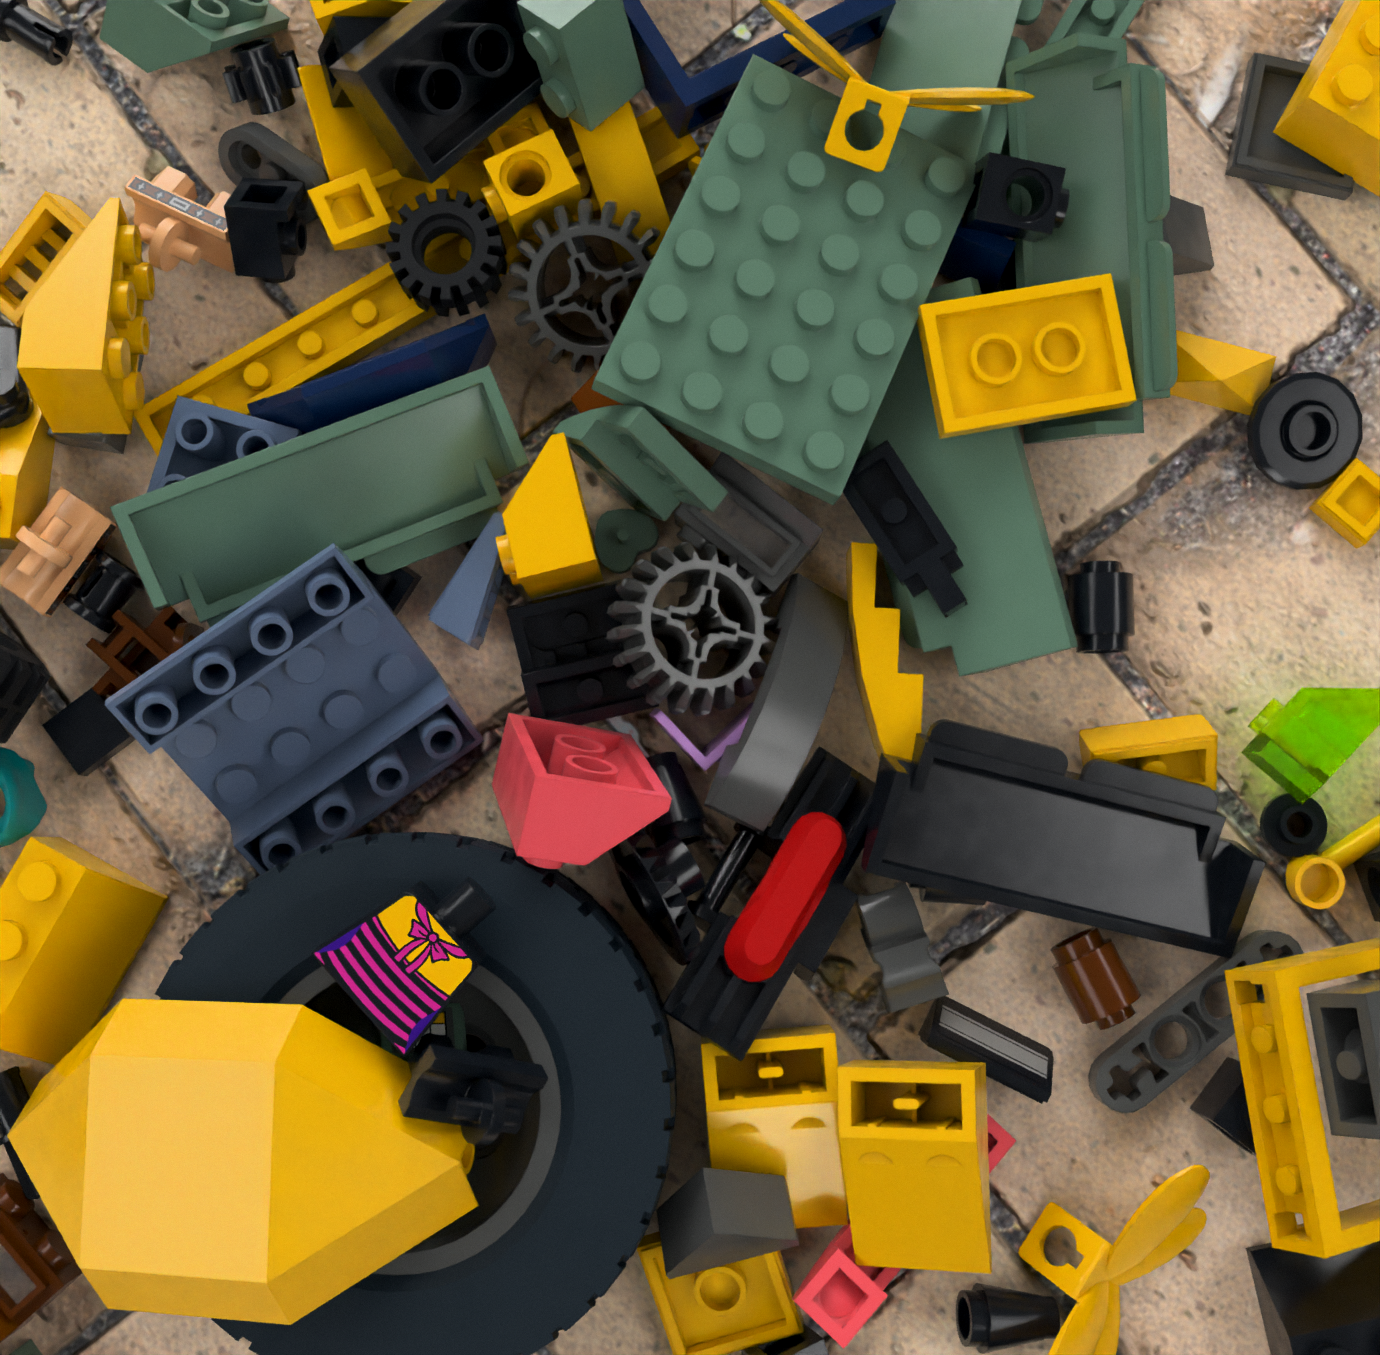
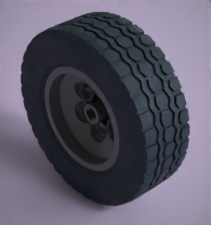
[155,832,677,1355]

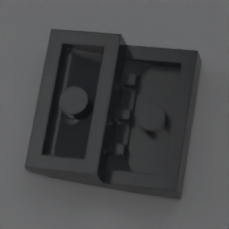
[506,579,660,725]

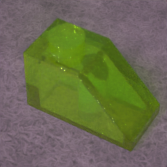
[1241,688,1380,804]

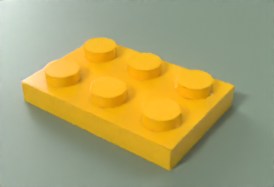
[917,273,1137,439]

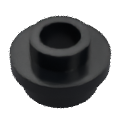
[1260,793,1327,857]

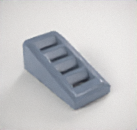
[428,511,506,650]

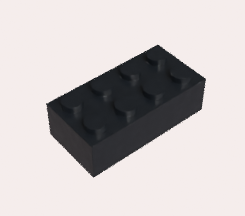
[329,0,543,184]

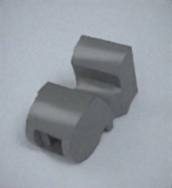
[855,881,949,1013]

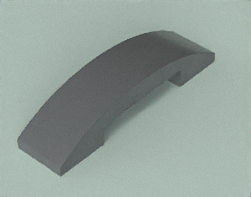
[704,573,848,832]

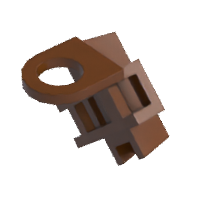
[86,606,204,696]

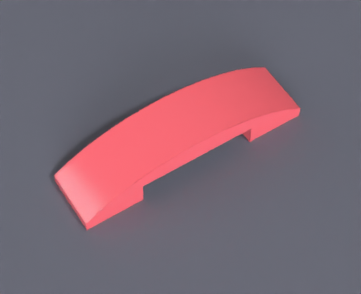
[792,1114,1016,1349]

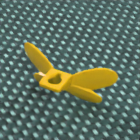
[759,0,1035,173]
[1018,1165,1210,1355]

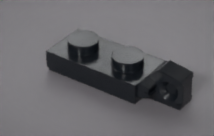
[843,440,968,618]

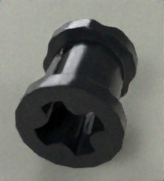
[63,550,145,634]

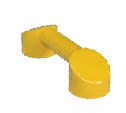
[1285,814,1380,909]

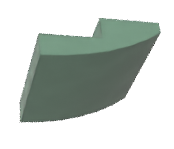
[553,405,728,521]

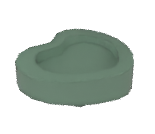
[595,509,659,574]

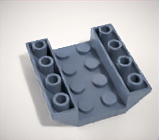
[105,543,484,875]

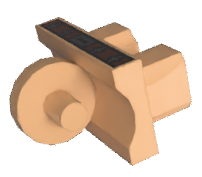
[125,166,235,273]
[0,486,118,618]

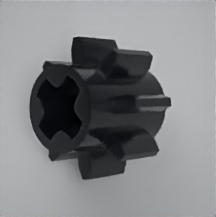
[222,38,302,115]

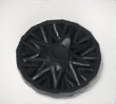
[1247,372,1363,490]

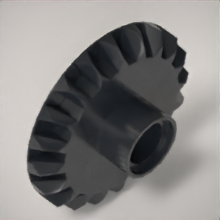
[608,828,705,966]

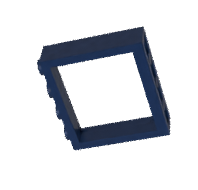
[623,0,896,139]

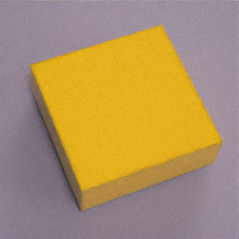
[1309,458,1380,549]

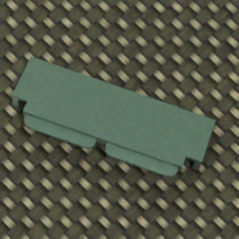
[864,0,1044,165]
[1005,32,1178,444]
[857,277,1078,677]
[110,366,529,627]

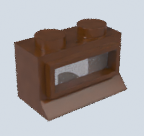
[0,1173,82,1343]

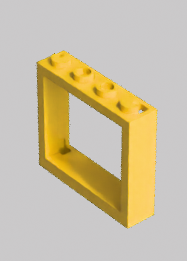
[1224,937,1380,1259]

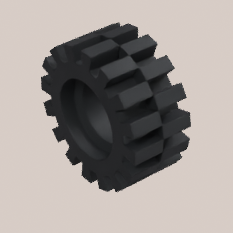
[386,189,508,317]

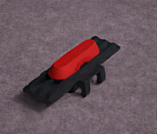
[660,746,875,1061]

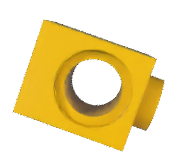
[480,129,583,241]

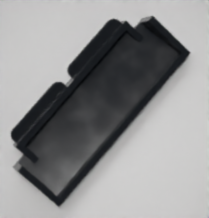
[861,719,1266,959]

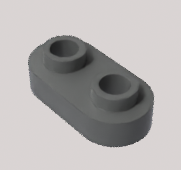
[218,122,330,224]

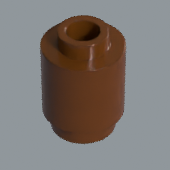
[1050,927,1141,1030]

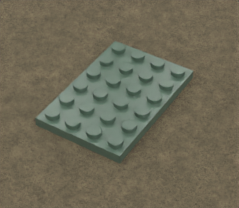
[591,54,976,505]

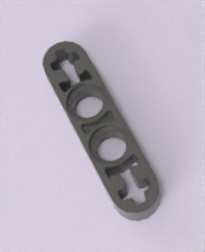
[1088,930,1304,1113]

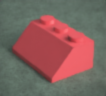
[491,713,672,869]

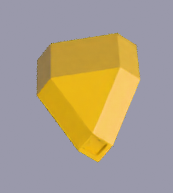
[7,998,479,1325]

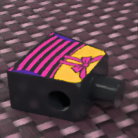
[311,877,496,1057]

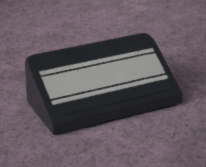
[918,996,1054,1104]

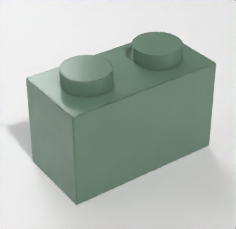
[517,0,645,132]

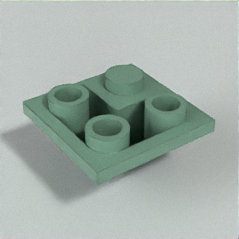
[100,0,290,73]

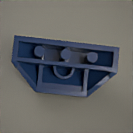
[247,313,497,435]

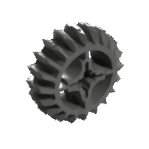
[508,199,660,373]
[605,542,779,716]

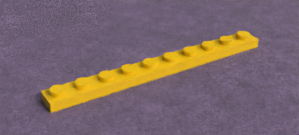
[133,106,700,457]

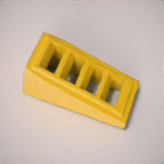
[0,191,93,329]

